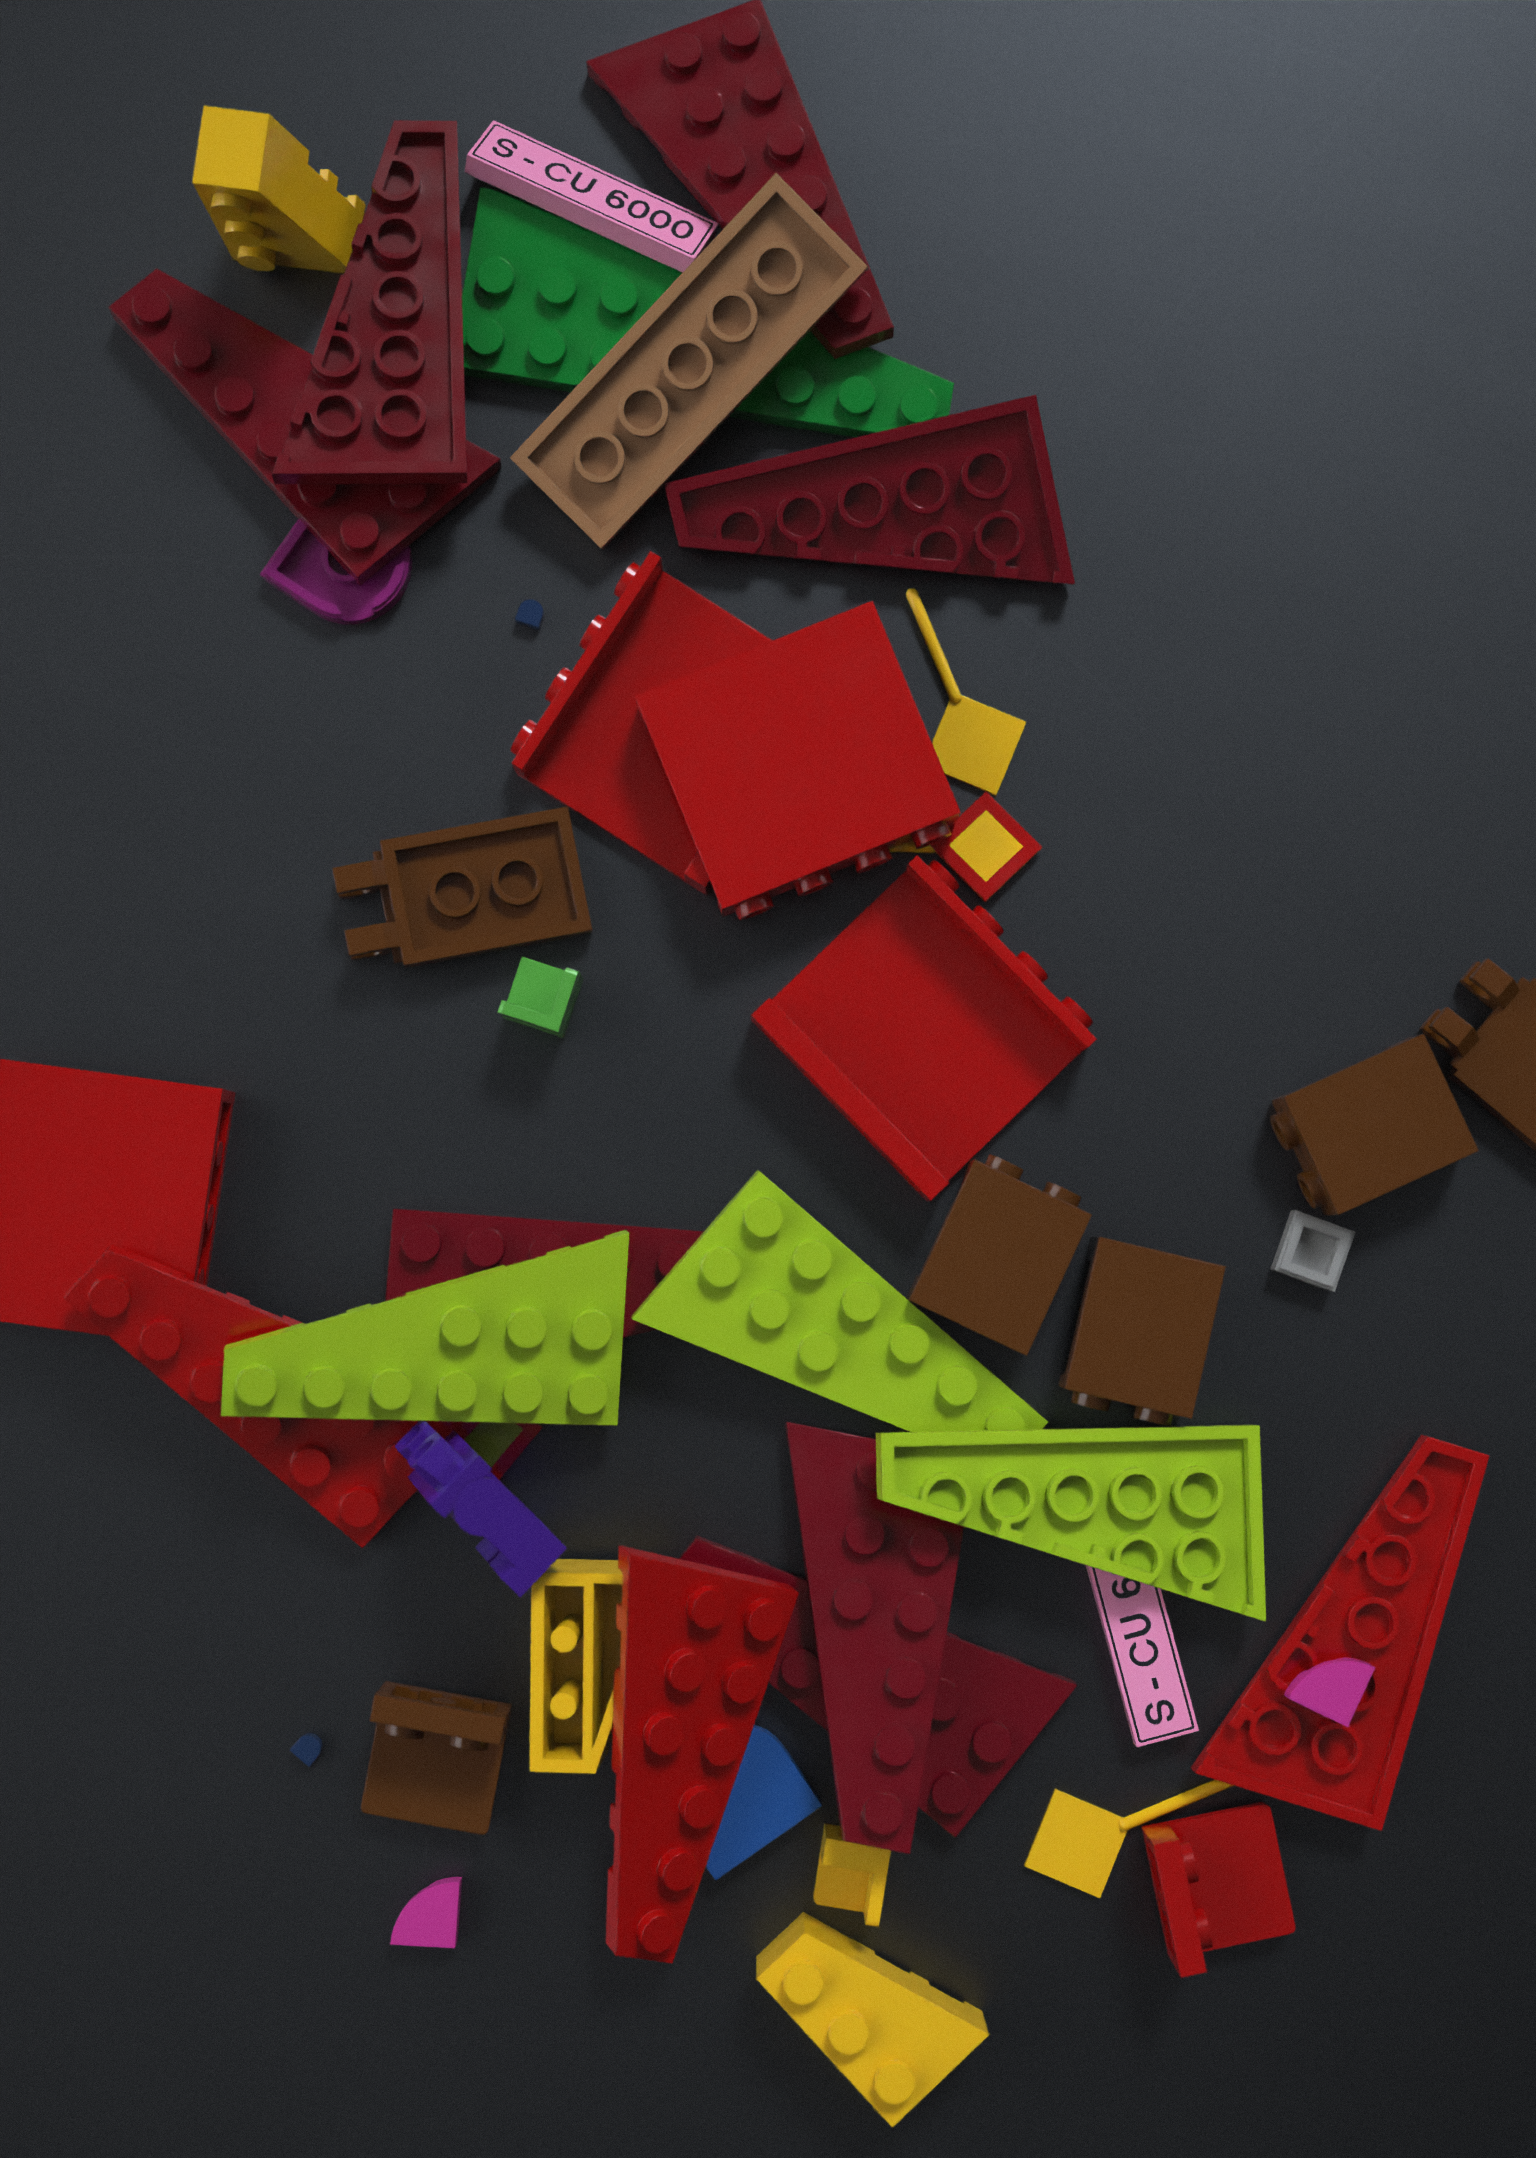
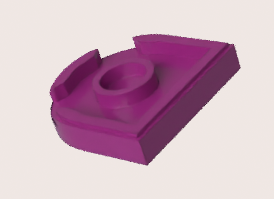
[260,519,412,624]

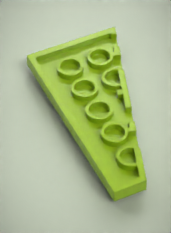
[631,1170,1048,1432]
[221,1230,629,1426]
[876,1425,1266,1622]

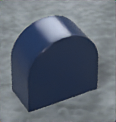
[515,599,544,630]
[290,1733,323,1767]

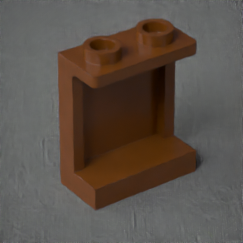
[1270,1034,1479,1215]
[906,1154,1092,1356]
[1058,1237,1226,1426]

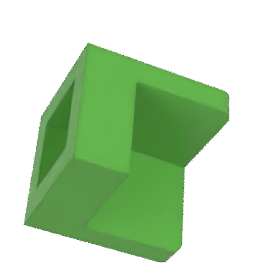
[497,956,584,1038]

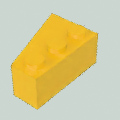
[192,106,366,274]
[530,1559,623,1774]
[756,1912,989,2128]

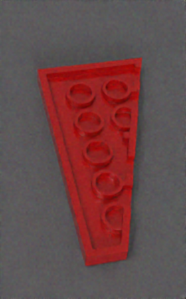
[63,1244,480,1548]
[1191,1434,1490,1831]
[606,1545,799,1964]

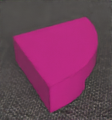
[1284,1657,1375,1727]
[390,1877,462,1949]

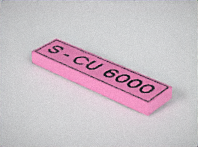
[464,120,718,273]
[1086,1565,1199,1747]

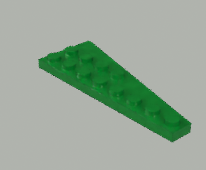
[462,188,954,437]

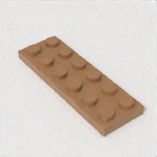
[510,173,868,549]

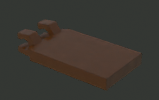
[332,806,592,968]
[1419,958,1536,1151]

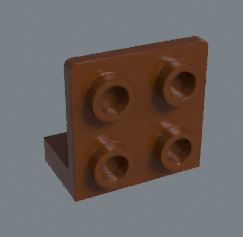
[361,1681,512,1835]

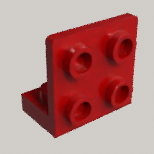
[1141,1802,1296,1978]

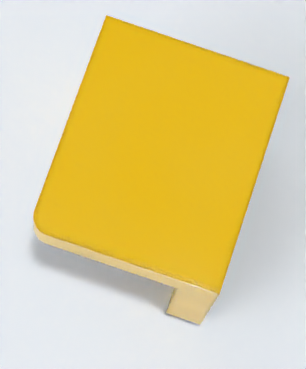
[813,1823,891,1927]

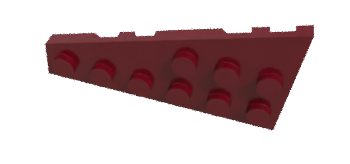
[586,0,894,359]
[272,120,467,484]
[109,269,502,586]
[664,395,1075,585]
[385,1209,704,1338]
[785,1422,964,1854]
[678,1535,1077,1837]

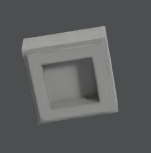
[1270,1210,1355,1292]

